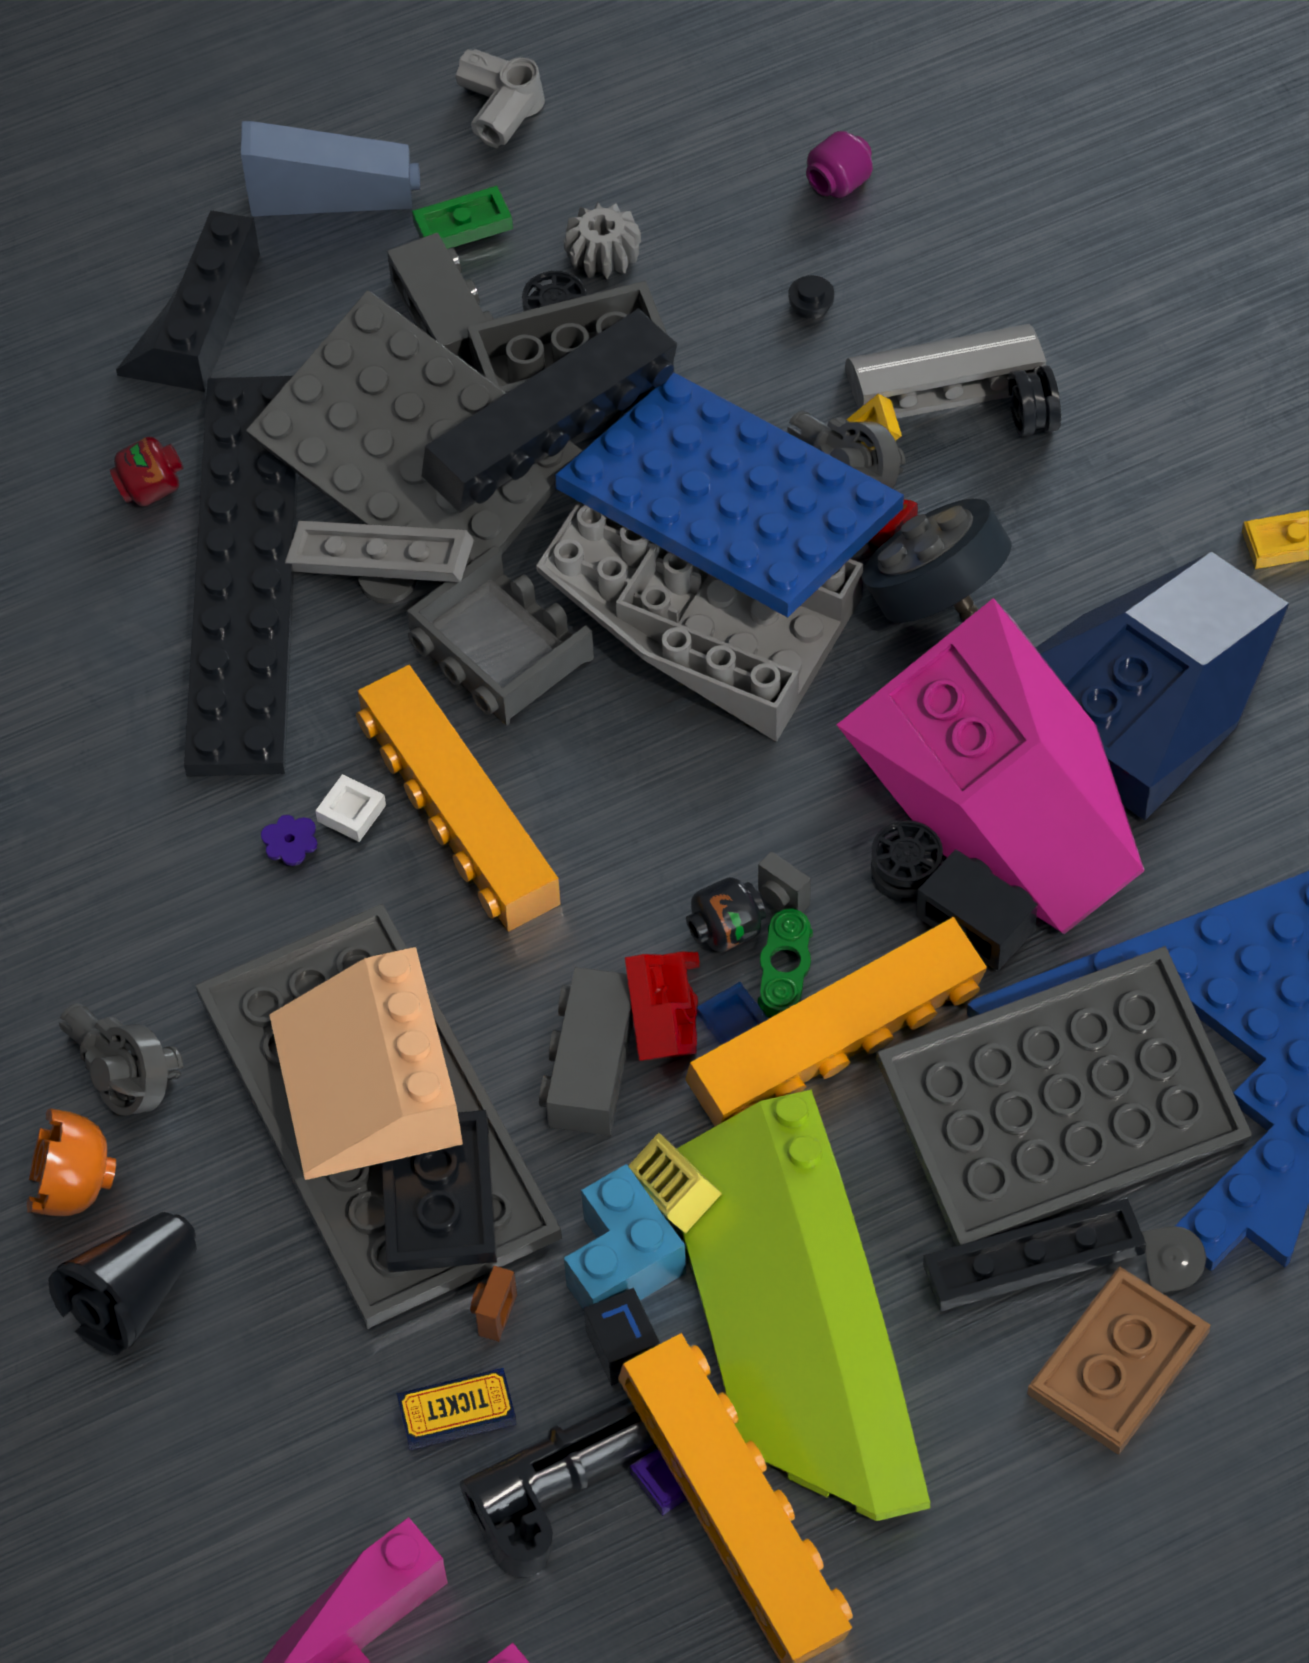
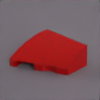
[625,951,700,1061]

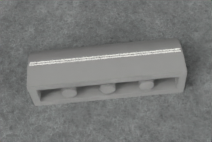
[845,324,1046,418]

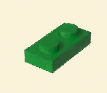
[412,186,513,249]

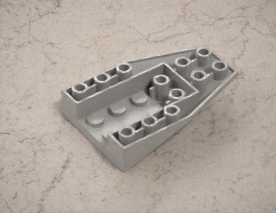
[536,501,863,742]

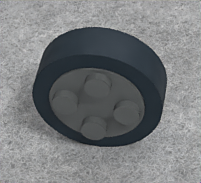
[862,498,1012,623]

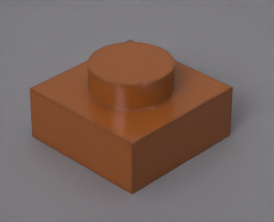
[470,1266,517,1342]

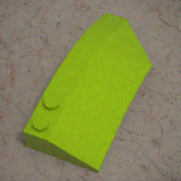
[663,1090,930,1521]

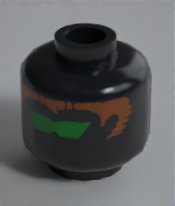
[686,877,766,953]

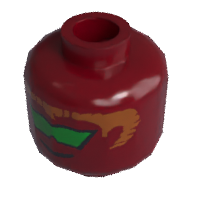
[110,436,184,507]

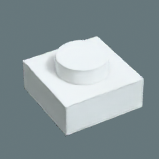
[315,774,386,842]

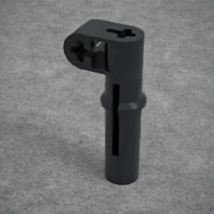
[460,1397,656,1578]

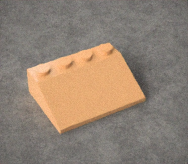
[269,947,463,1180]

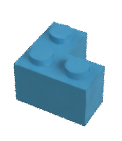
[564,1164,686,1310]

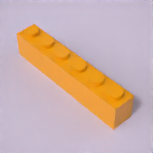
[356,664,561,932]
[685,917,987,1126]
[618,1333,853,1663]

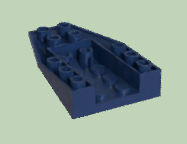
[1036,552,1289,820]

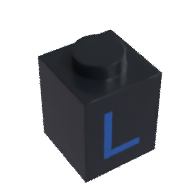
[584,1288,660,1386]

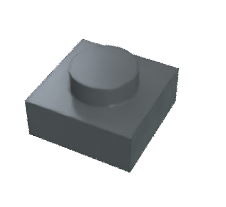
[758,851,811,913]

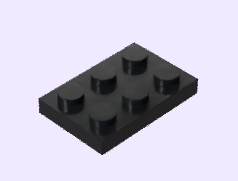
[382,1110,497,1273]

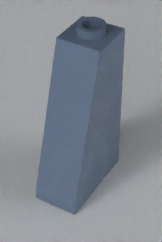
[241,121,420,217]

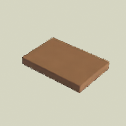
[1027,1266,1211,1455]

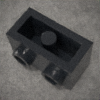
[916,849,1038,971]

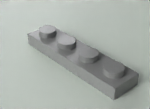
[285,521,474,582]

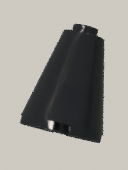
[48,1212,197,1356]

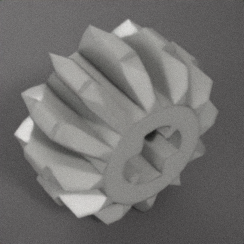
[564,201,641,280]

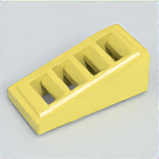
[628,1133,722,1233]

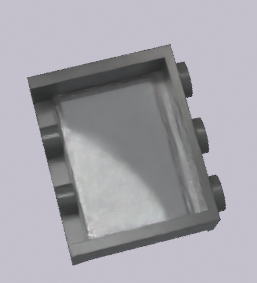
[407,546,594,726]

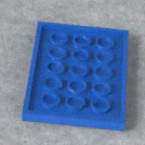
[556,373,904,618]

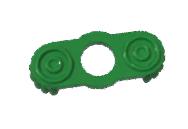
[757,909,813,1020]

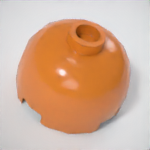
[27,1108,116,1217]

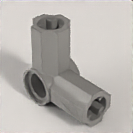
[456,49,545,149]

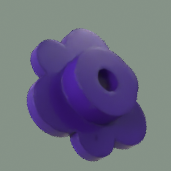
[261,815,318,866]

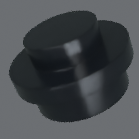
[788,275,834,319]

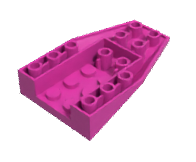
[837,598,1145,934]

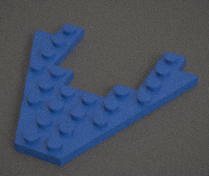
[967,871,1309,1272]

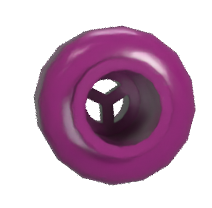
[806,131,873,198]

